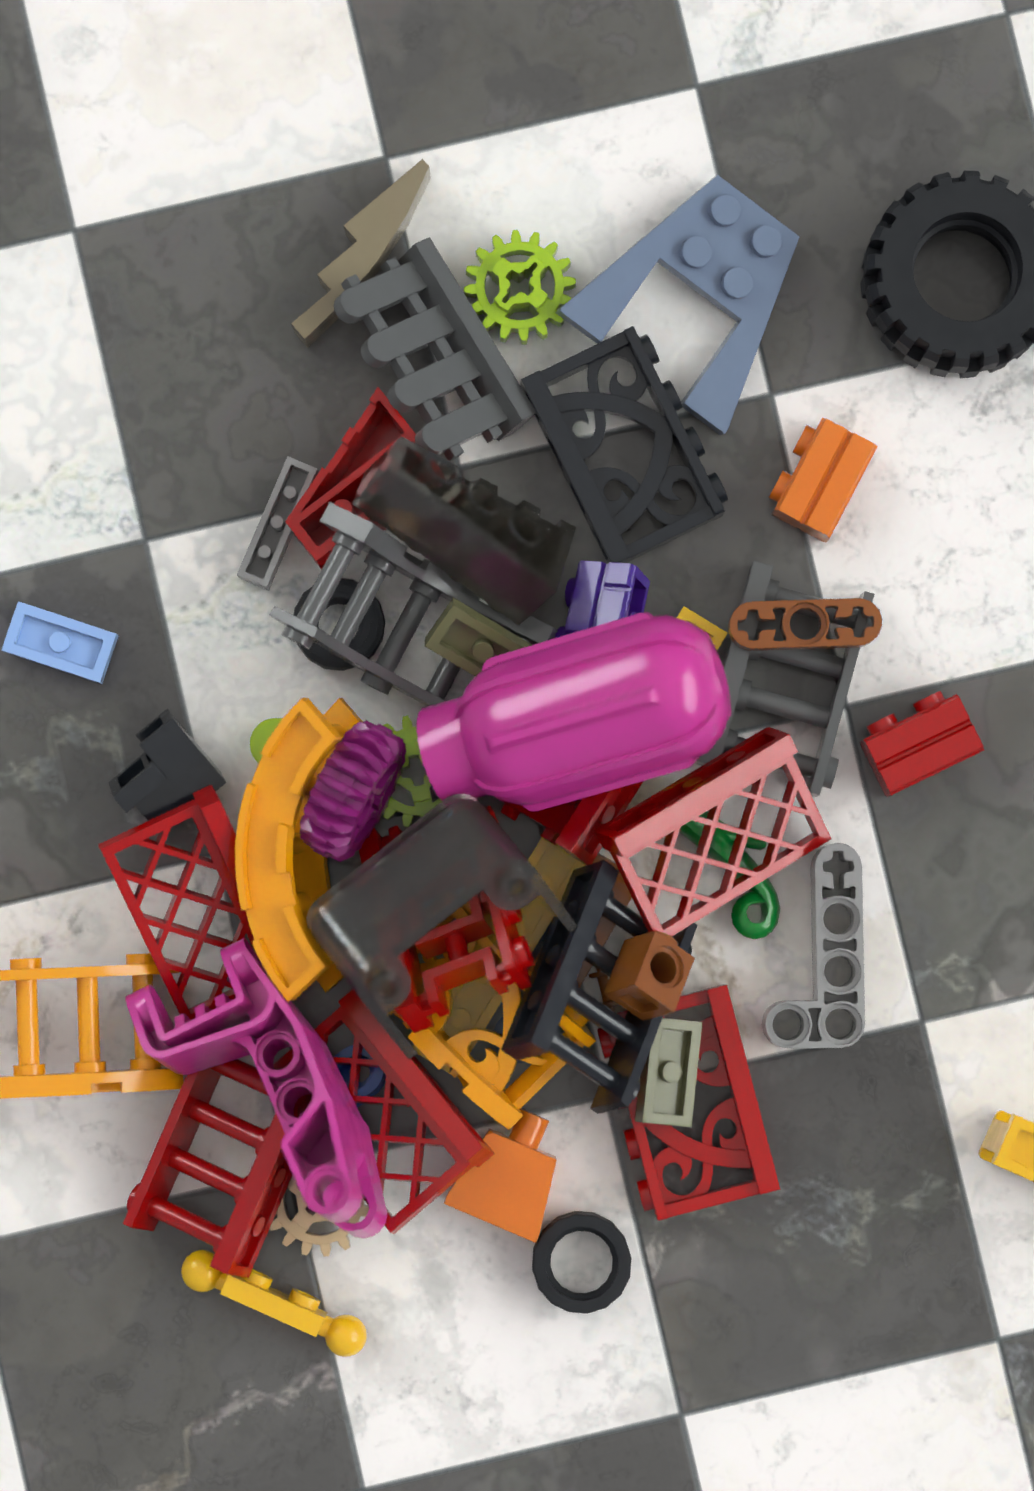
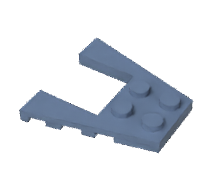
[556,175,799,435]

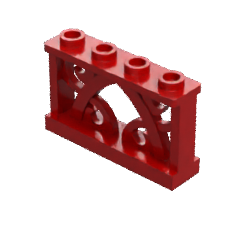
[597,984,781,1221]

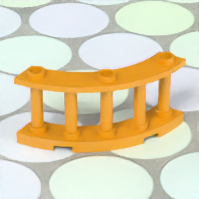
[235,698,365,1002]
[0,953,183,1099]

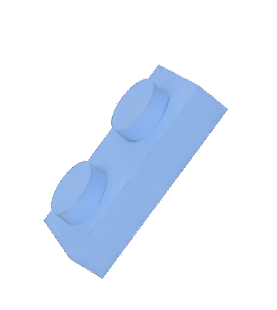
[2,601,119,684]

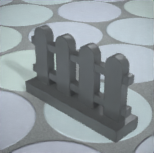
[334,237,537,462]

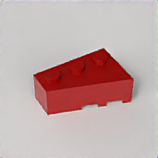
[285,387,448,570]

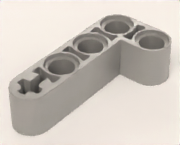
[761,843,865,1049]

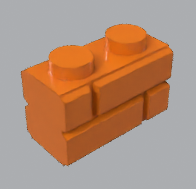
[769,417,878,543]

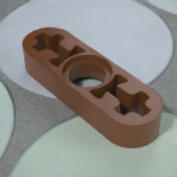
[728,598,882,651]

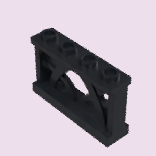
[521,326,728,564]

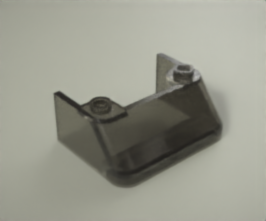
[307,794,578,1059]

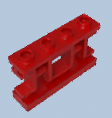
[359,798,534,1033]

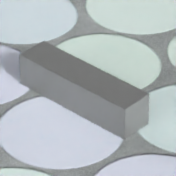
[237,456,319,591]

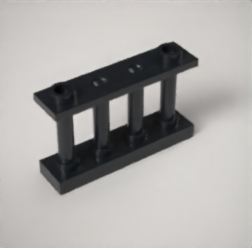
[501,860,698,1114]

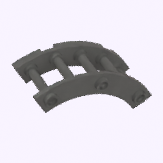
[270,502,558,706]

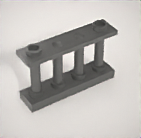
[696,561,880,797]

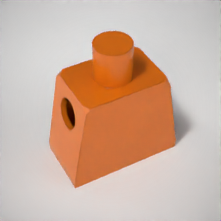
[444,1109,557,1243]

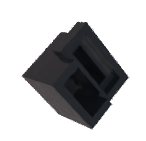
[108,708,227,828]

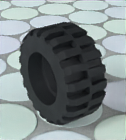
[860,170,1034,378]

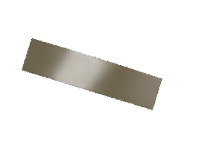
[291,159,431,348]

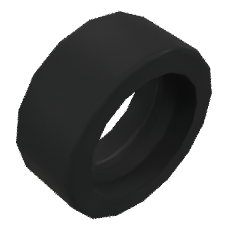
[532,1211,631,1314]

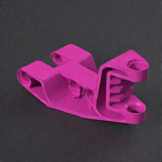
[125,938,387,1239]

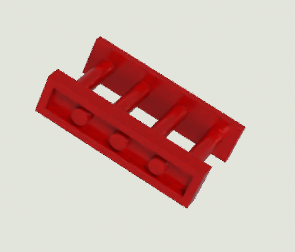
[123,1059,313,1278]

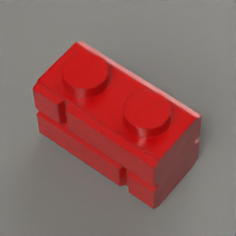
[860,690,985,797]

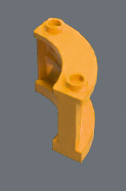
[355,890,596,1130]

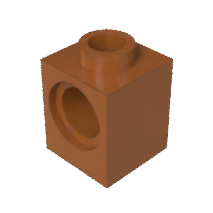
[603,930,695,1021]

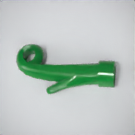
[679,811,780,939]

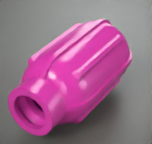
[416,612,732,811]

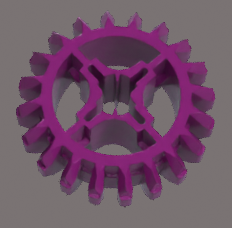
[300,720,406,862]

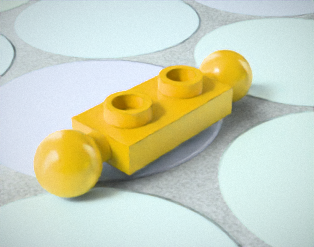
[181,1250,367,1357]

